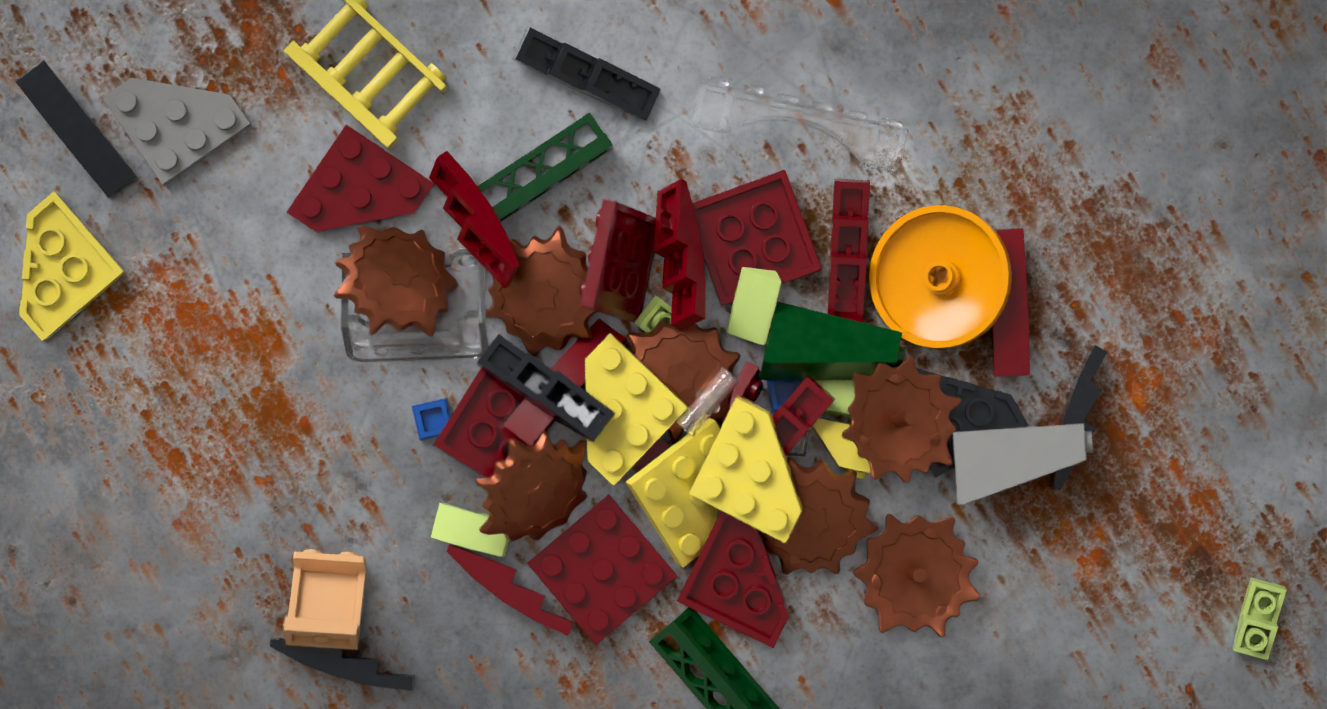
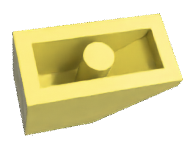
[811,418,871,480]

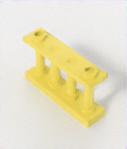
[283,0,448,151]

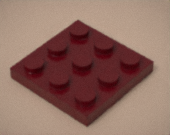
[693,170,822,307]
[581,199,655,323]
[527,494,677,645]

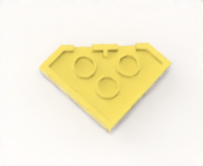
[19,191,126,342]
[585,333,689,486]
[689,396,803,543]
[626,418,720,567]

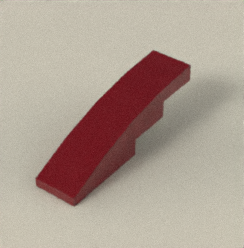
[429,151,519,288]
[827,178,870,322]
[653,179,706,330]
[990,228,1030,377]
[504,318,627,446]
[772,376,836,457]
[447,544,574,636]

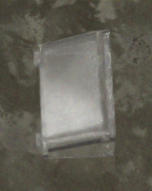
[341,247,489,362]

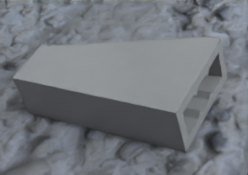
[953,424,1093,504]

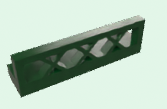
[477,112,613,223]
[649,607,780,709]

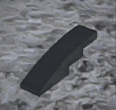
[512,27,661,121]
[15,59,136,198]
[477,334,615,442]
[1049,345,1107,490]
[270,638,415,691]

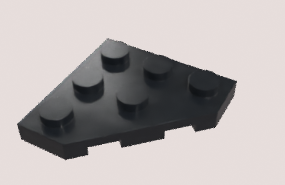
[916,368,1029,478]

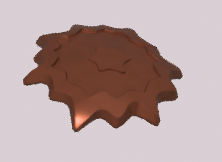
[334,226,459,337]
[485,227,597,357]
[626,321,741,444]
[842,356,961,483]
[475,432,587,541]
[760,457,879,575]
[853,514,980,638]

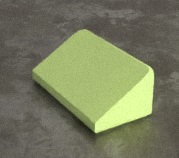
[726,267,781,345]

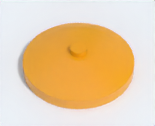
[869,205,1012,348]

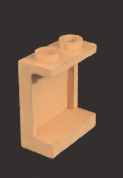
[283,549,367,650]

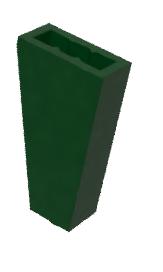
[759,302,906,381]

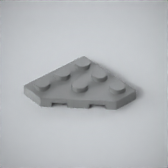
[102,78,252,186]

